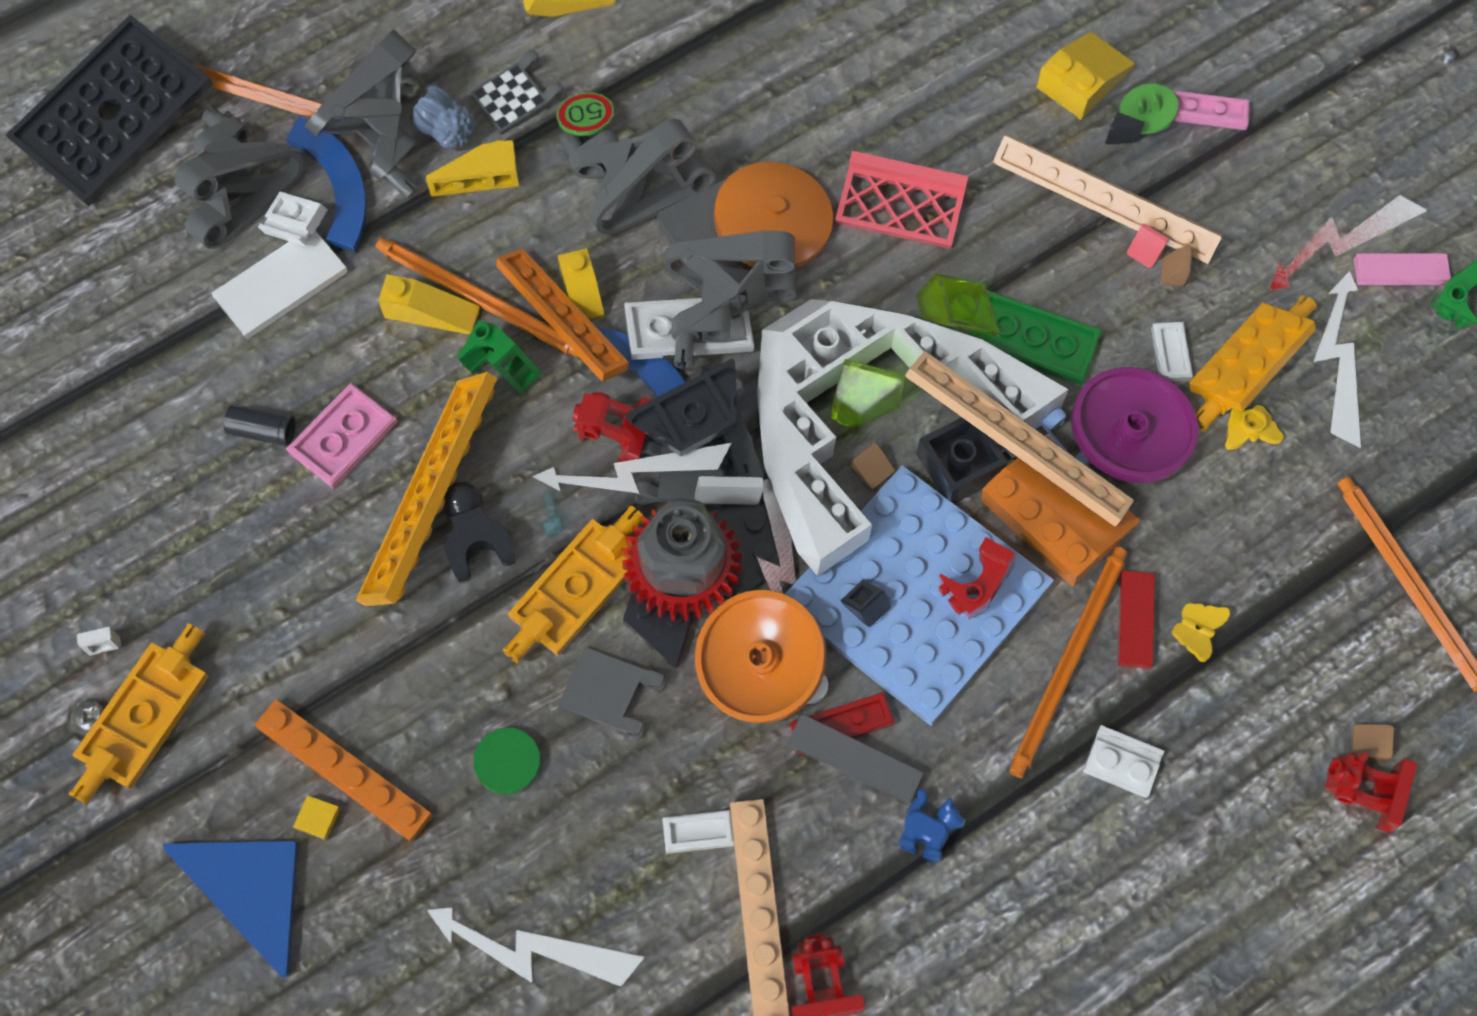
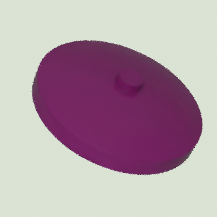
[1071,367,1198,483]

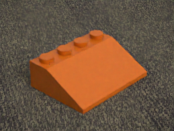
[981,436,1141,587]

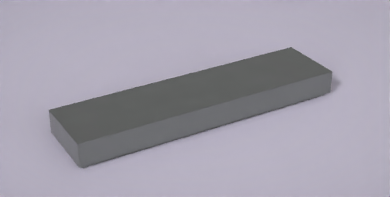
[787,714,923,804]

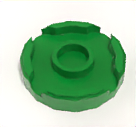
[473,727,541,795]

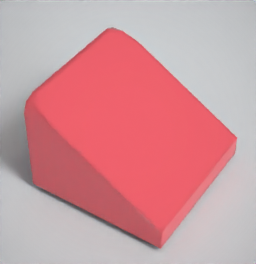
[1127,223,1169,268]

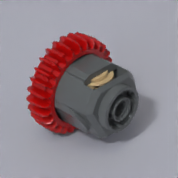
[622,498,742,622]

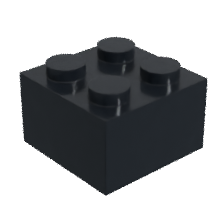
[916,417,1008,503]

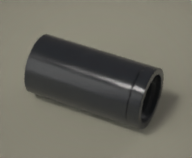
[224,404,296,446]

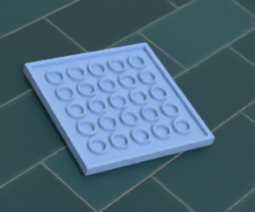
[785,465,1054,726]

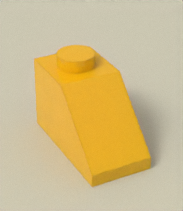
[557,248,605,321]

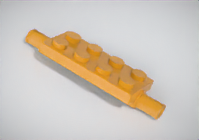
[1189,295,1317,432]
[502,506,644,664]
[68,623,209,805]

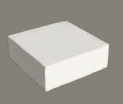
[76,626,121,656]

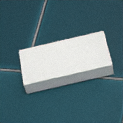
[1151,322,1193,382]
[695,476,763,505]
[662,810,734,854]

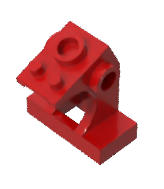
[573,392,652,462]
[938,537,1015,620]
[1325,753,1418,833]
[791,934,865,1016]

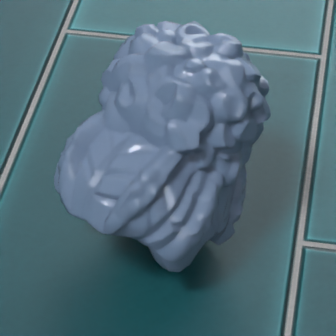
[409,85,476,149]

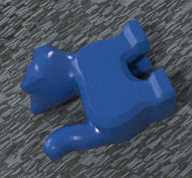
[898,789,965,863]

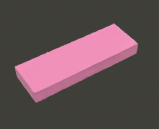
[1172,90,1250,130]
[1354,253,1451,285]

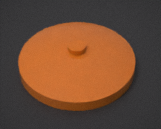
[713,162,833,268]
[695,590,827,724]

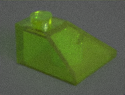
[916,273,1000,335]
[831,359,906,427]

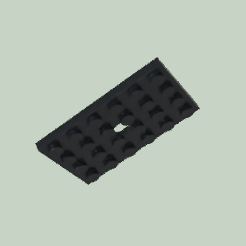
[5,14,213,207]

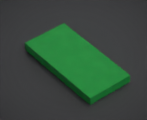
[969,290,1102,385]

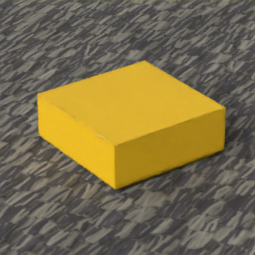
[293,796,340,841]

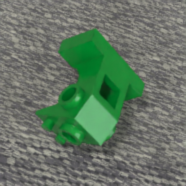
[1429,259,1477,329]
[457,320,542,395]

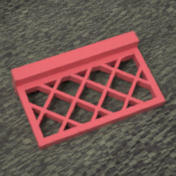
[835,151,968,249]

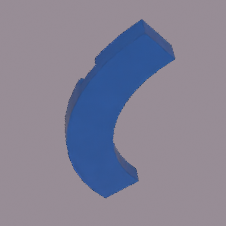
[286,116,367,253]
[596,327,700,449]

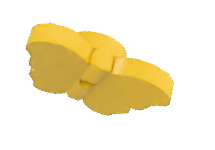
[1225,405,1284,450]
[1172,603,1230,662]

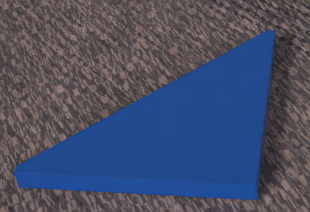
[163,841,298,978]

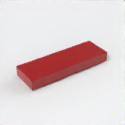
[1117,570,1155,669]
[789,692,895,756]

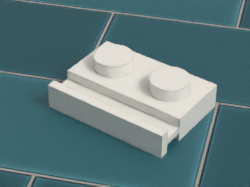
[258,192,327,246]
[1083,725,1164,798]

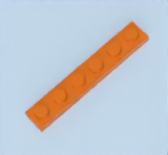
[496,248,629,382]
[254,699,433,843]

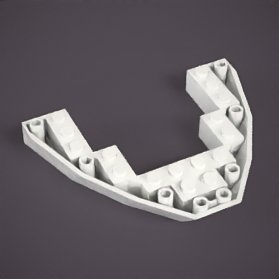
[757,299,1068,576]

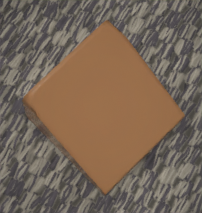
[1161,245,1192,286]
[851,443,895,491]
[1351,724,1394,763]

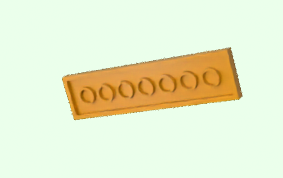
[355,372,498,606]

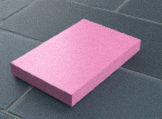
[286,383,398,489]

